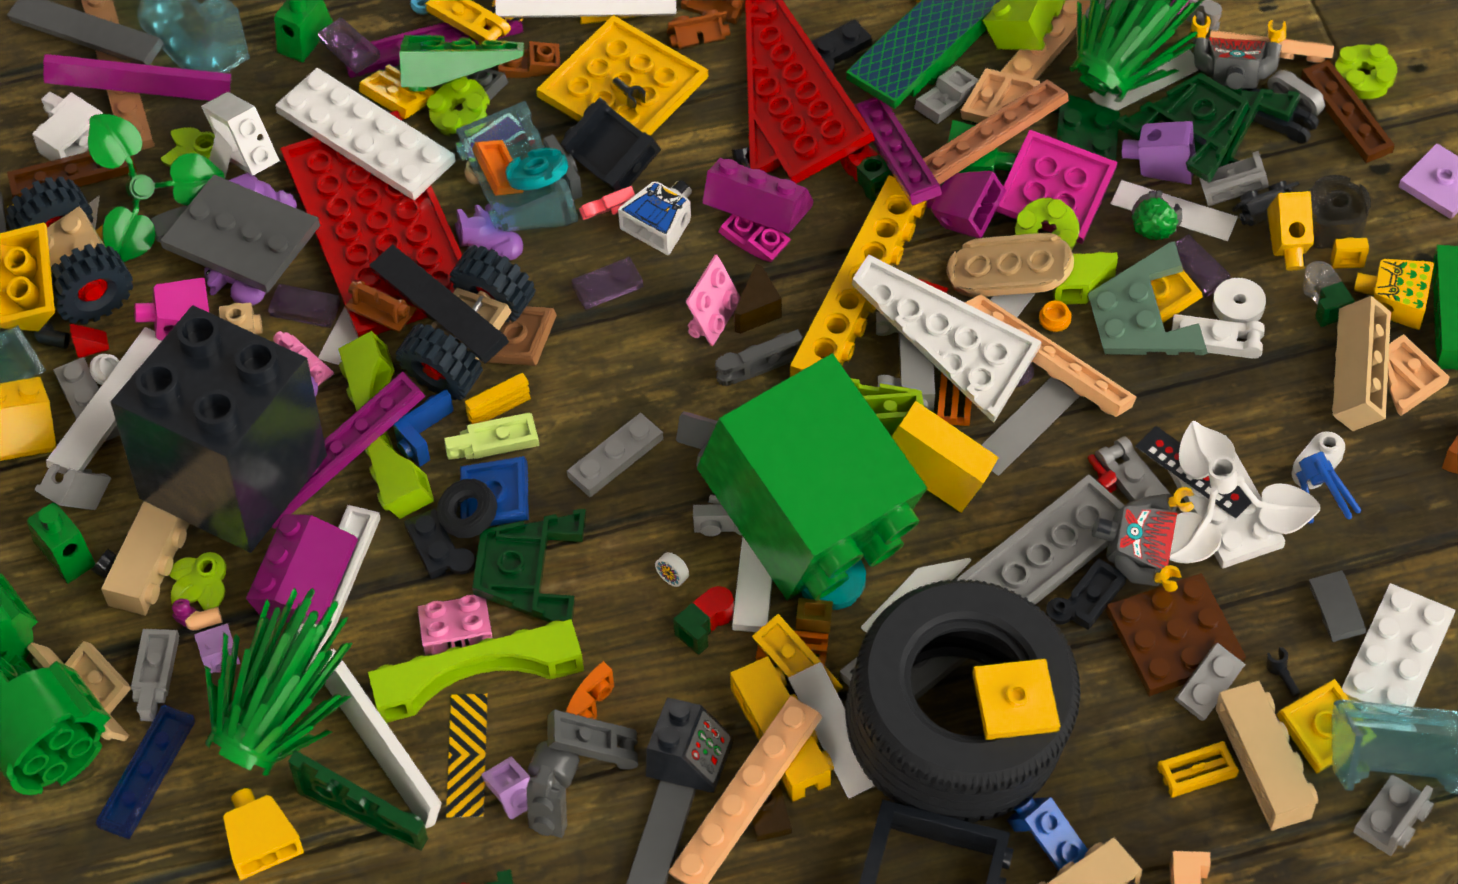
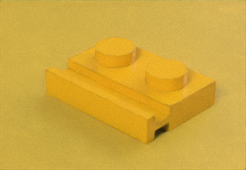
[359,64,435,119]

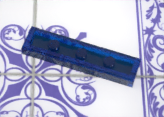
[96,705,196,839]

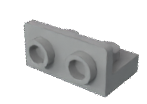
[1353,774,1434,856]

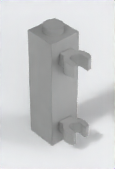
[876,312,935,413]

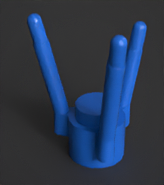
[1296,452,1361,523]

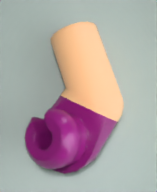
[172,599,223,631]

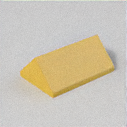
[0,222,55,331]
[891,401,999,513]

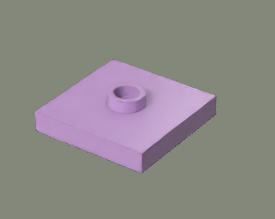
[1399,143,1458,219]

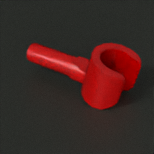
[1087,454,1117,493]

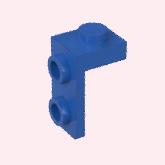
[393,390,453,467]
[1007,796,1088,871]

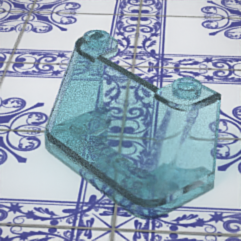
[137,0,250,73]
[455,101,579,232]

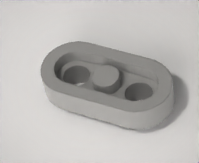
[1268,70,1325,116]

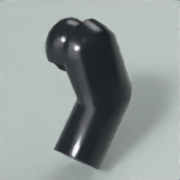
[32,319,70,349]

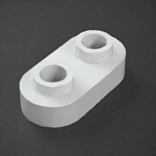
[1292,432,1345,489]

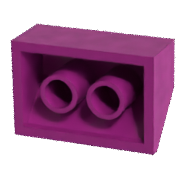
[702,158,814,234]
[246,514,358,624]

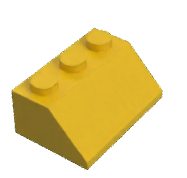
[0,377,56,461]

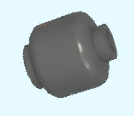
[528,740,580,788]

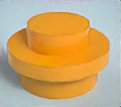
[1039,301,1071,332]

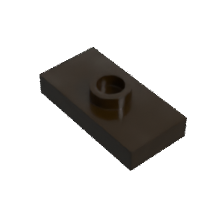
[752,781,792,841]

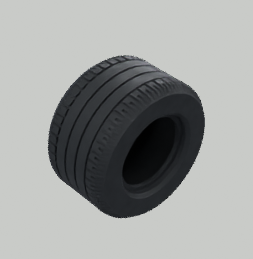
[845,579,1080,823]

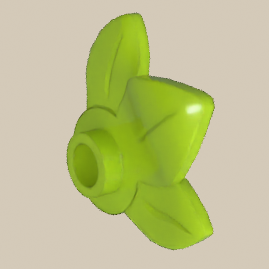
[161,127,215,167]
[169,552,227,610]

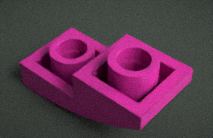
[718,214,791,263]

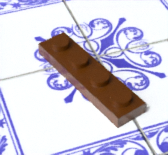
[1301,59,1395,163]
[7,151,137,198]

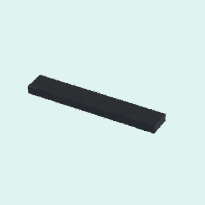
[369,244,509,364]

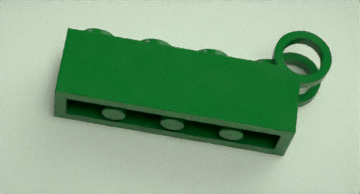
[1432,245,1458,370]

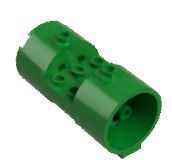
[0,574,111,795]

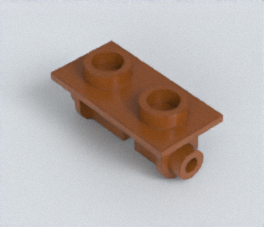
[666,9,730,49]
[345,281,417,333]

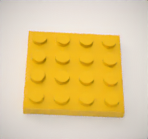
[536,15,708,136]

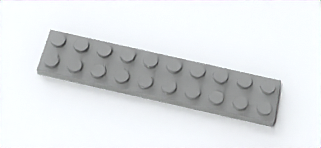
[840,475,1125,700]

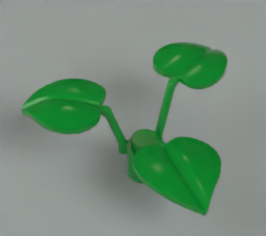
[87,114,225,262]

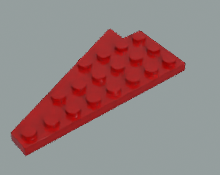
[745,0,875,184]

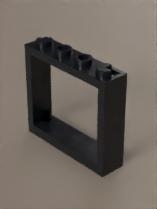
[859,800,1013,884]

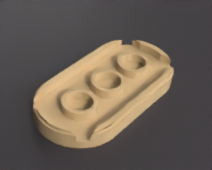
[947,233,1074,297]

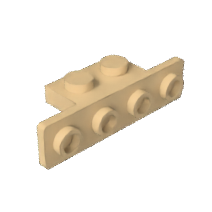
[27,641,131,742]

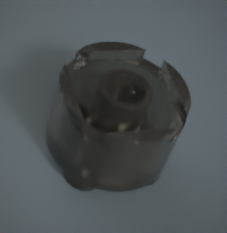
[1308,175,1371,249]

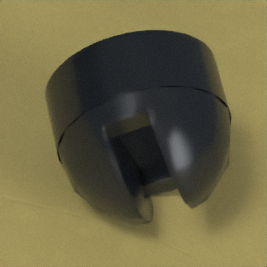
[91,549,117,578]

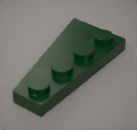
[288,750,428,850]

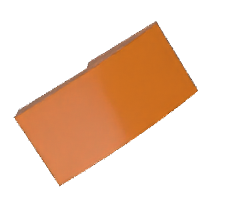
[566,661,614,719]

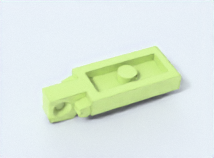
[444,412,539,460]

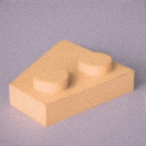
[961,68,1040,123]
[1387,334,1449,416]

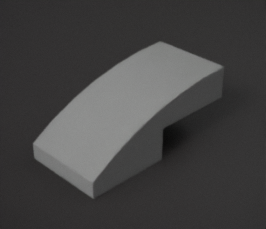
[914,65,979,124]

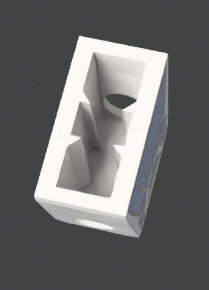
[618,180,692,255]

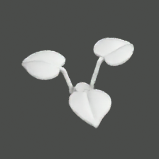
[1169,421,1320,563]

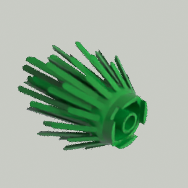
[1070,0,1204,103]
[205,588,352,776]

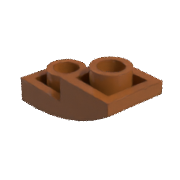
[496,41,560,78]

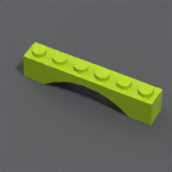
[338,331,434,519]
[368,619,584,723]

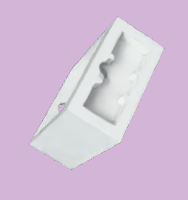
[201,92,280,175]

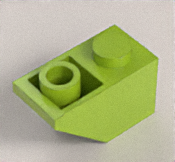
[1052,252,1118,304]

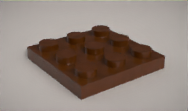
[1106,573,1246,696]

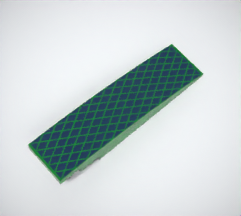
[846,0,1000,109]

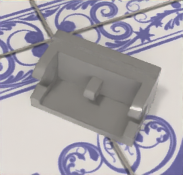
[1199,151,1269,206]
[35,464,111,510]

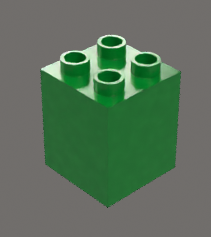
[697,353,927,601]

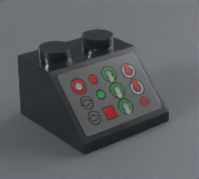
[646,697,734,793]

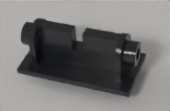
[1232,181,1299,226]

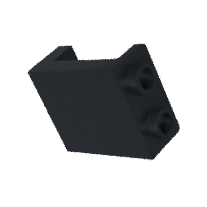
[560,98,662,192]

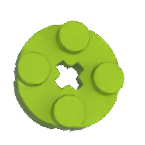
[1335,44,1397,99]
[427,76,490,136]
[1015,198,1080,250]

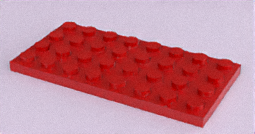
[280,110,462,338]

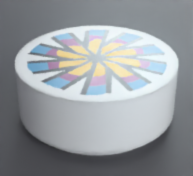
[655,552,689,587]

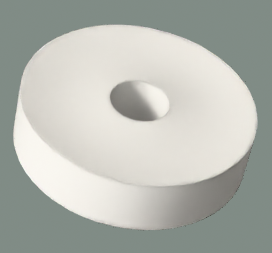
[1212,278,1266,323]

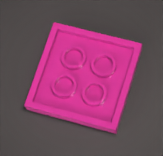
[996,130,1118,244]

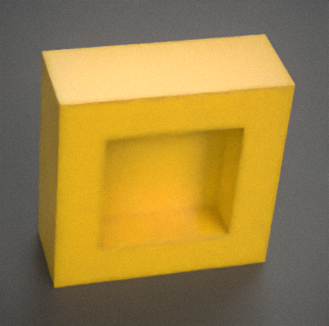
[1330,237,1369,269]

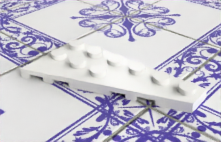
[852,254,1041,423]

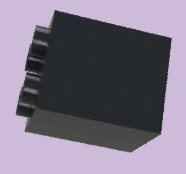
[110,305,327,553]

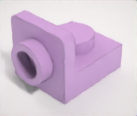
[194,624,240,673]
[481,756,530,819]

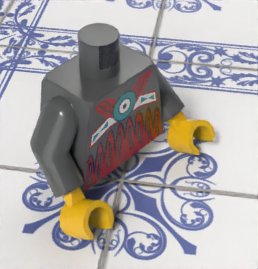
[1190,16,1286,90]
[1092,487,1194,592]

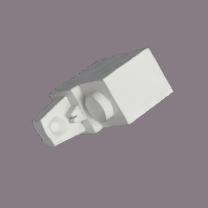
[32,92,102,161]

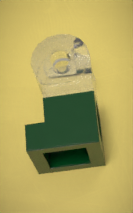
[1302,261,1354,327]

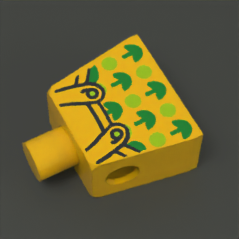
[1354,259,1434,330]

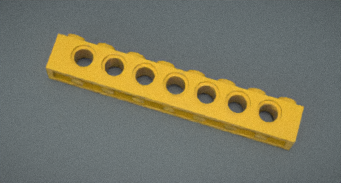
[790,175,927,377]

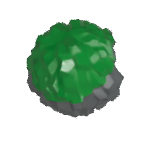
[1132,190,1182,240]

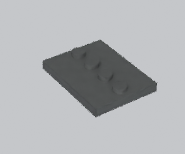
[160,175,320,293]

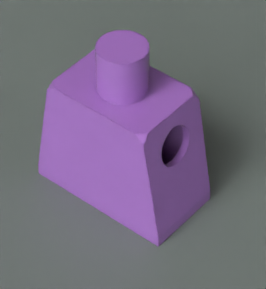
[1122,121,1195,184]

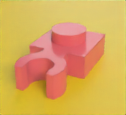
[579,186,635,220]

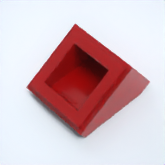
[70,324,110,358]

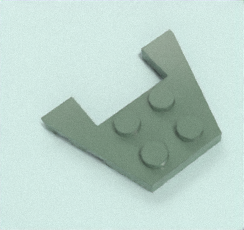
[1088,241,1208,355]

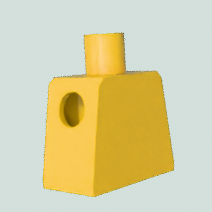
[1267,191,1314,271]
[223,788,304,881]

